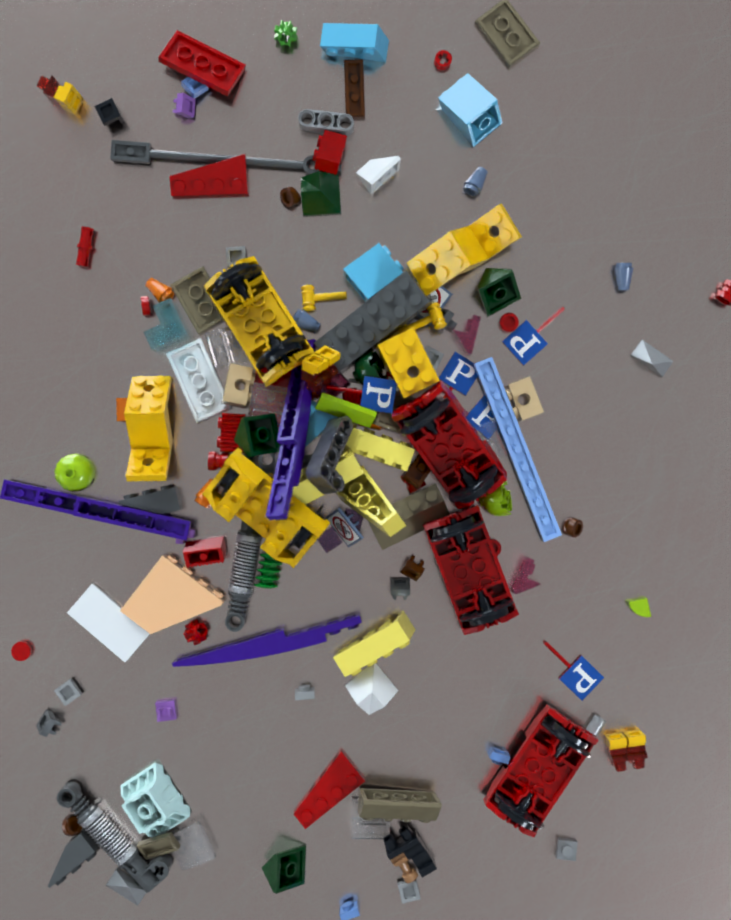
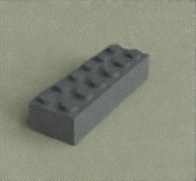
[314,270,432,374]

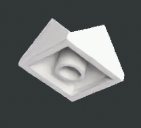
[356,156,401,194]
[345,663,398,715]

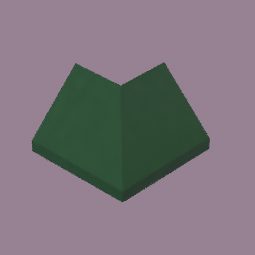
[301,171,341,216]
[477,268,521,316]
[234,413,280,457]
[262,845,306,894]

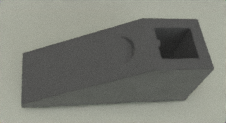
[118,484,183,514]
[48,829,99,888]

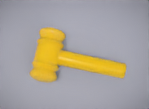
[301,284,347,312]
[400,303,447,333]

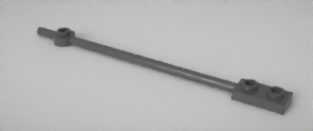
[110,140,341,175]

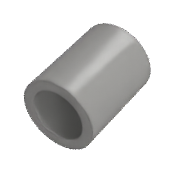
[586,714,606,736]

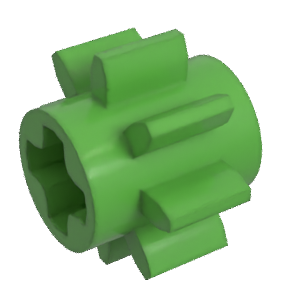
[274,20,297,46]

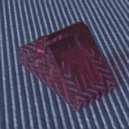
[452,315,481,356]
[314,372,351,397]
[510,556,541,594]

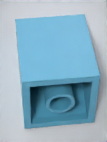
[438,73,503,147]
[343,243,404,302]

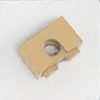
[222,363,255,408]
[505,376,544,421]

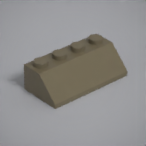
[368,483,450,550]
[358,788,442,823]

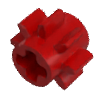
[183,620,208,645]

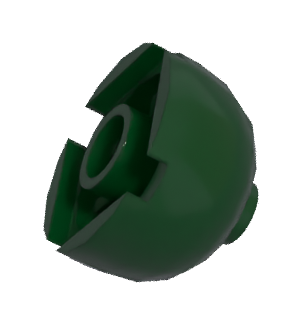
[353,349,388,385]

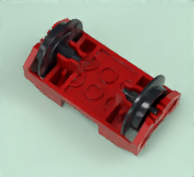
[391,380,507,509]
[422,504,519,635]
[483,704,599,838]

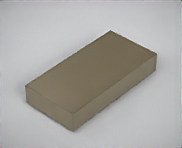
[137,832,180,860]

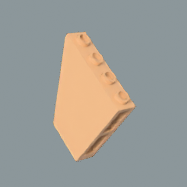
[120,554,226,634]

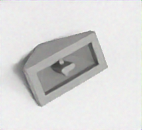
[631,340,673,377]
[106,868,146,906]

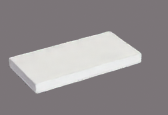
[166,338,232,424]
[67,583,150,662]

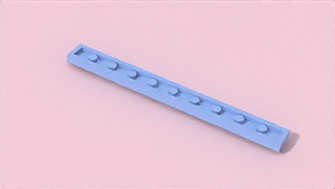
[473,357,562,542]

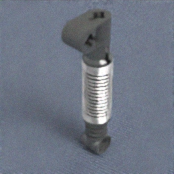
[225,521,261,632]
[57,782,173,893]

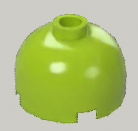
[54,454,95,492]
[479,481,512,516]

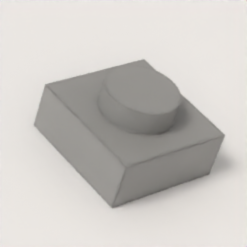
[226,246,246,268]
[425,345,444,371]
[54,678,83,706]
[295,685,315,700]
[555,837,578,861]
[397,880,421,904]

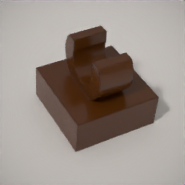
[400,556,425,581]

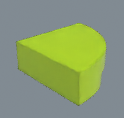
[627,597,651,617]

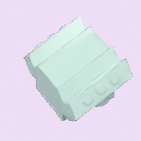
[121,763,190,838]

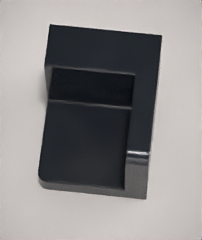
[94,98,125,126]

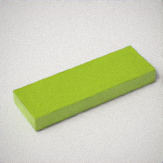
[315,392,377,428]

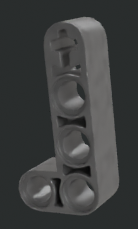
[306,416,353,494]

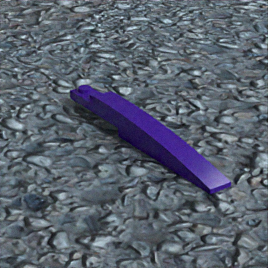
[265,339,316,520]
[0,479,191,540]
[172,613,362,667]

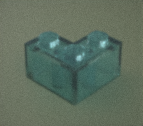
[143,298,190,352]

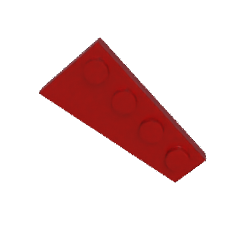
[169,153,248,196]
[294,750,365,829]

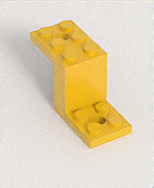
[406,204,522,295]
[376,324,440,399]
[124,375,173,481]

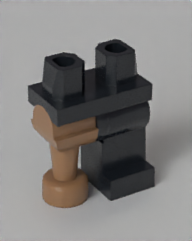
[383,825,437,883]

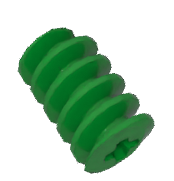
[254,553,283,589]

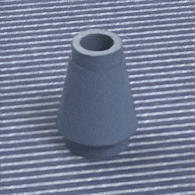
[463,167,488,197]
[614,263,634,290]
[293,309,321,333]

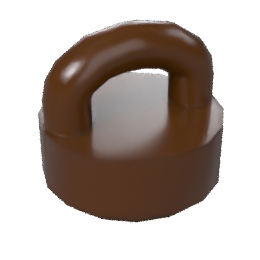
[280,186,301,207]
[562,517,583,538]
[62,816,82,837]

